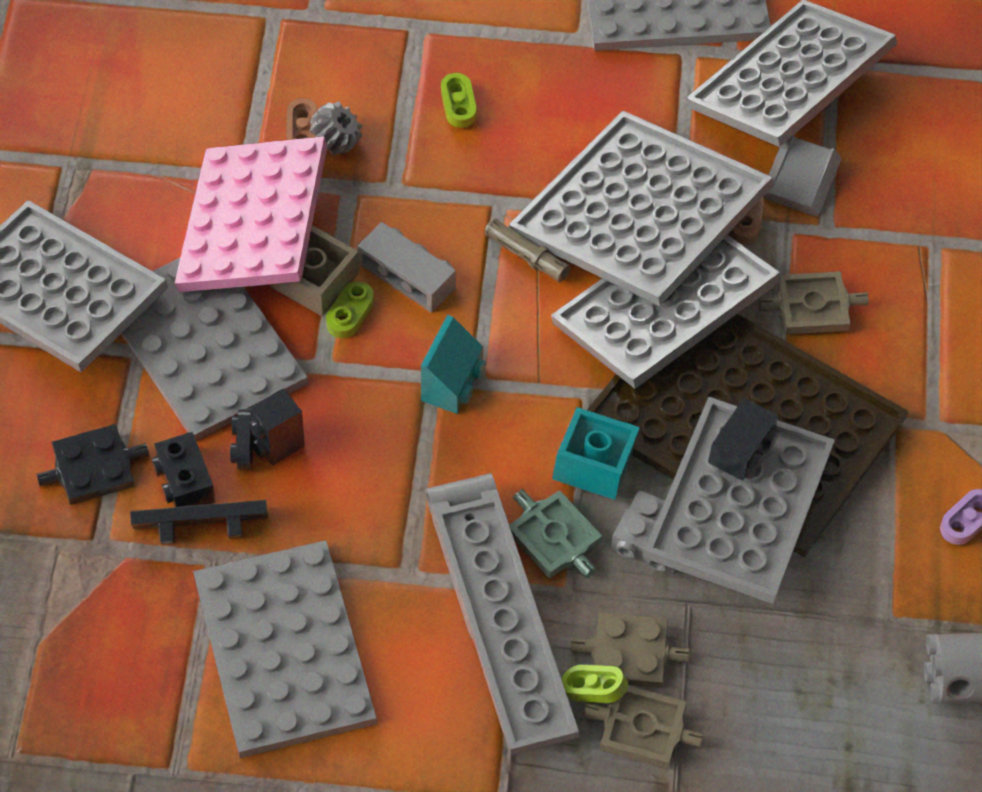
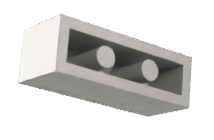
[357,222,456,313]

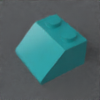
[421,315,486,414]
[552,407,640,500]

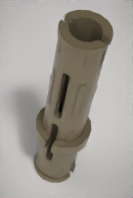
[484,218,571,283]

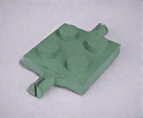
[509,489,602,579]

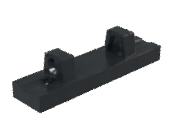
[130,500,268,545]

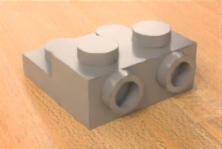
[611,490,676,574]

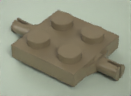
[759,271,869,335]
[571,612,689,688]
[584,686,704,769]

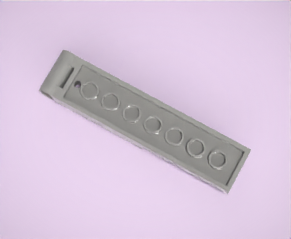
[426,473,579,755]

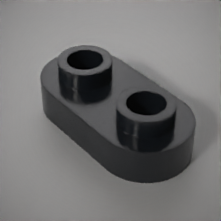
[230,409,253,470]

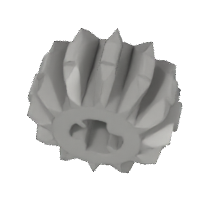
[309,101,363,156]

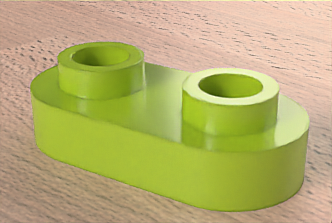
[441,73,476,128]
[326,282,374,338]
[561,665,628,703]

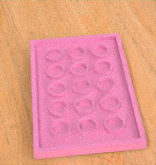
[174,137,327,292]

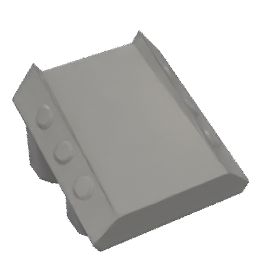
[763,135,842,217]

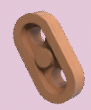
[286,98,318,140]
[729,197,764,245]

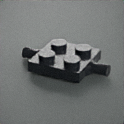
[36,424,150,505]

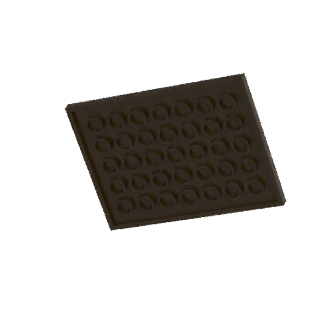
[587,314,908,558]

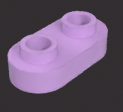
[940,489,982,545]

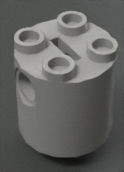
[924,633,982,704]

